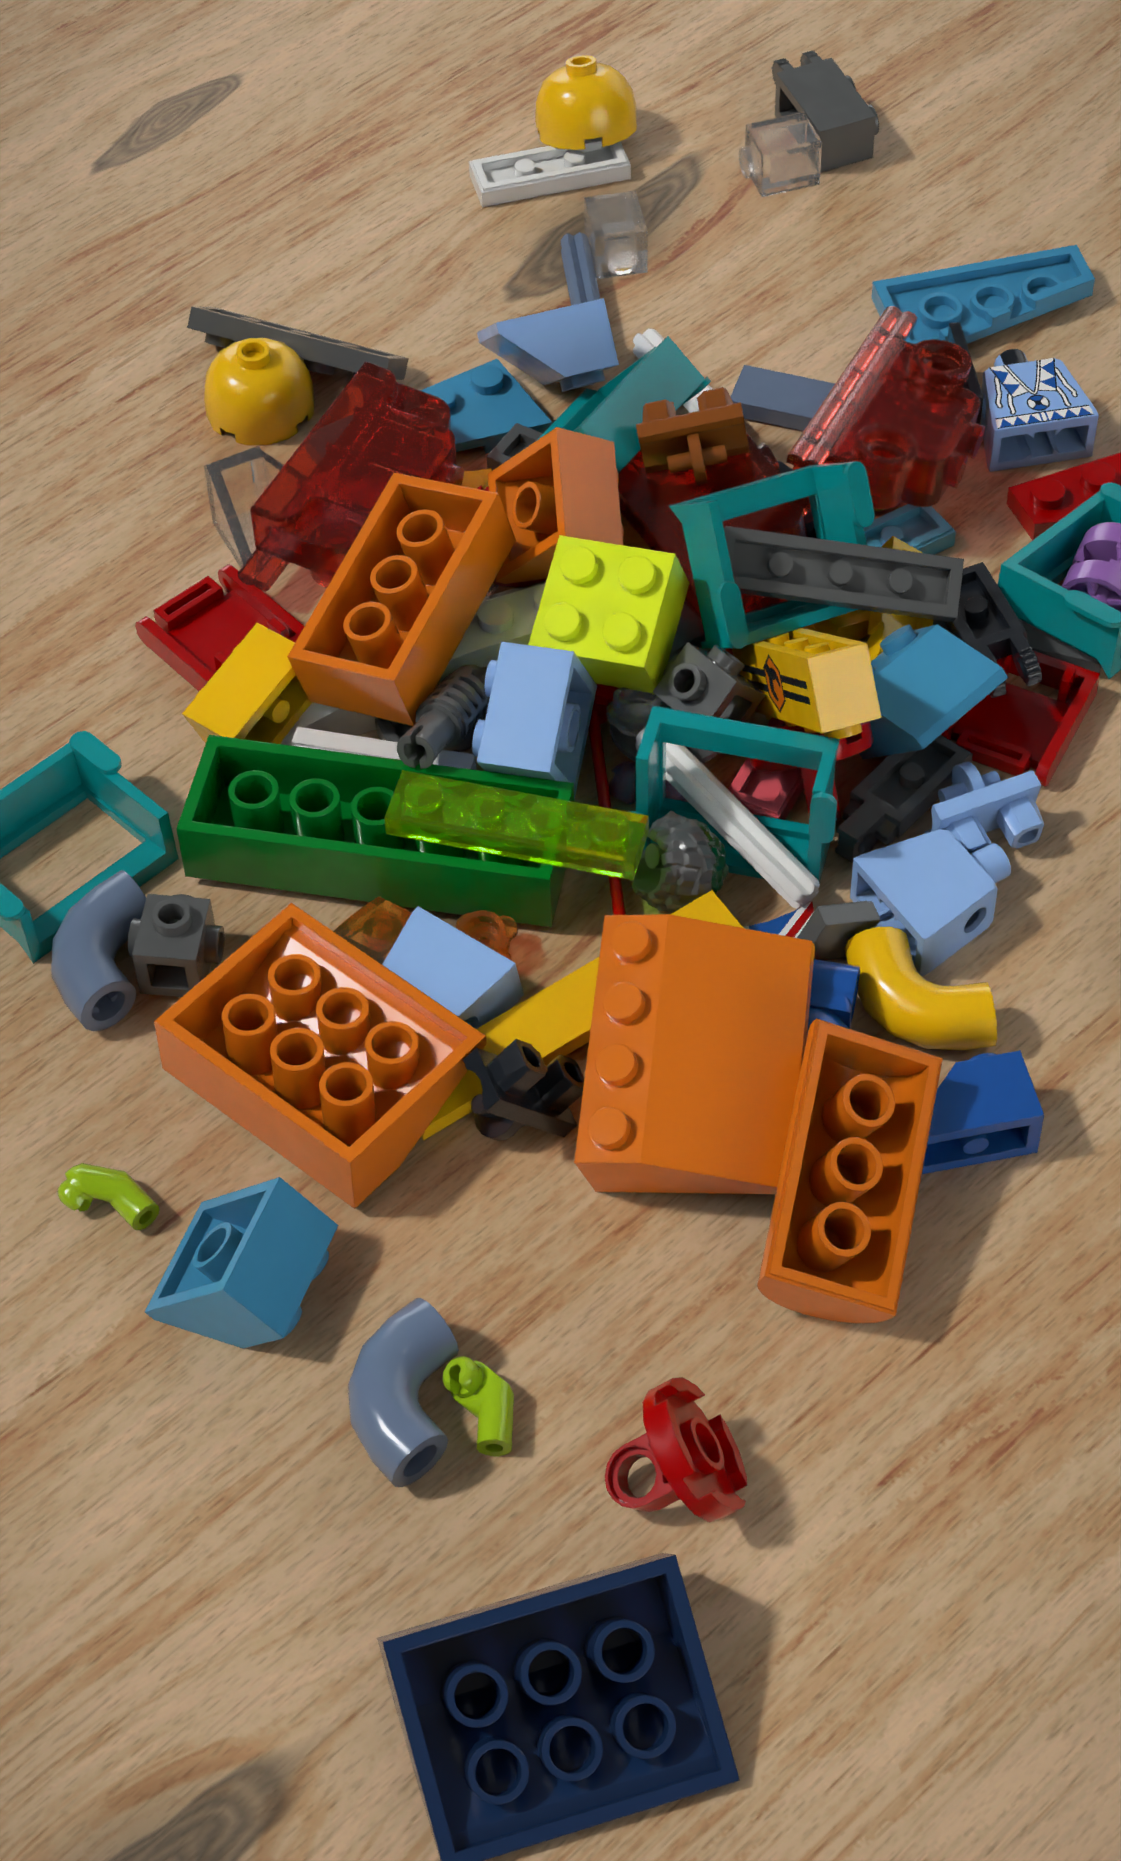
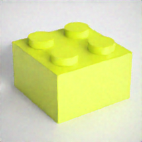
[528,535,689,694]

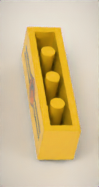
[732,628,882,739]

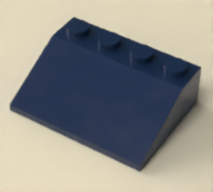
[377,1553,740,1861]

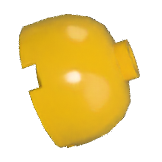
[535,55,637,150]
[204,338,315,445]

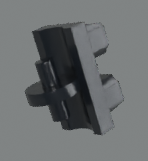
[463,1039,584,1141]

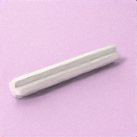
[635,728,820,909]

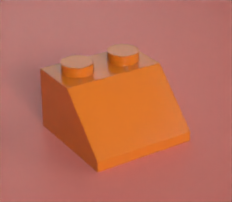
[488,427,624,584]

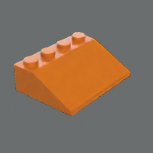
[154,903,487,1209]
[574,914,815,1194]

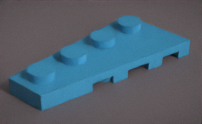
[871,245,1095,363]
[305,359,553,488]

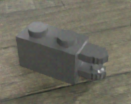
[771,50,879,174]

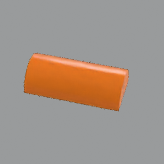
[757,1018,943,1323]

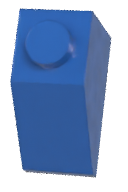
[922,1050,1044,1174]

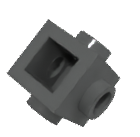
[653,642,766,722]
[128,894,225,997]

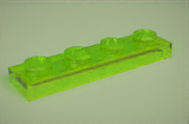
[385,770,649,880]

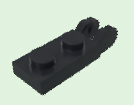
[944,562,1042,698]

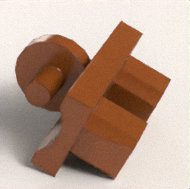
[636,387,750,486]

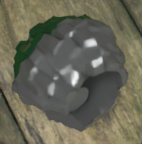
[626,811,729,913]

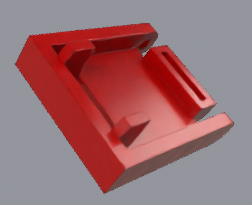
[135,564,305,691]
[941,650,1100,787]

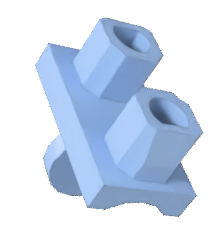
[925,762,1044,854]

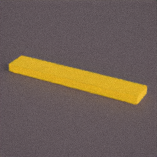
[421,890,743,1141]

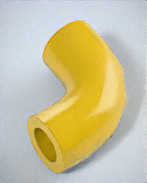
[845,927,997,1050]

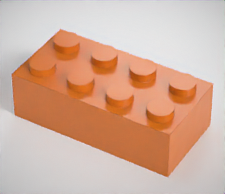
[287,473,516,726]

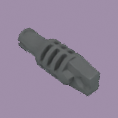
[397,665,490,769]

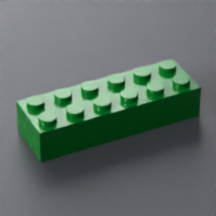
[176,735,575,927]

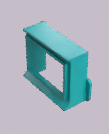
[536,336,711,473]
[669,461,875,649]
[998,483,1121,679]
[622,706,840,884]
[0,731,179,964]

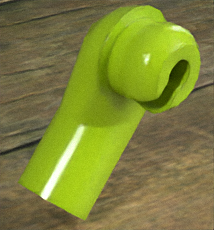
[442,1356,514,1457]

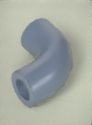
[51,870,146,1031]
[348,1298,459,1487]

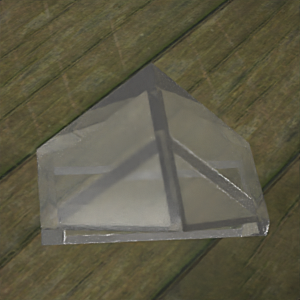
[204,446,316,574]

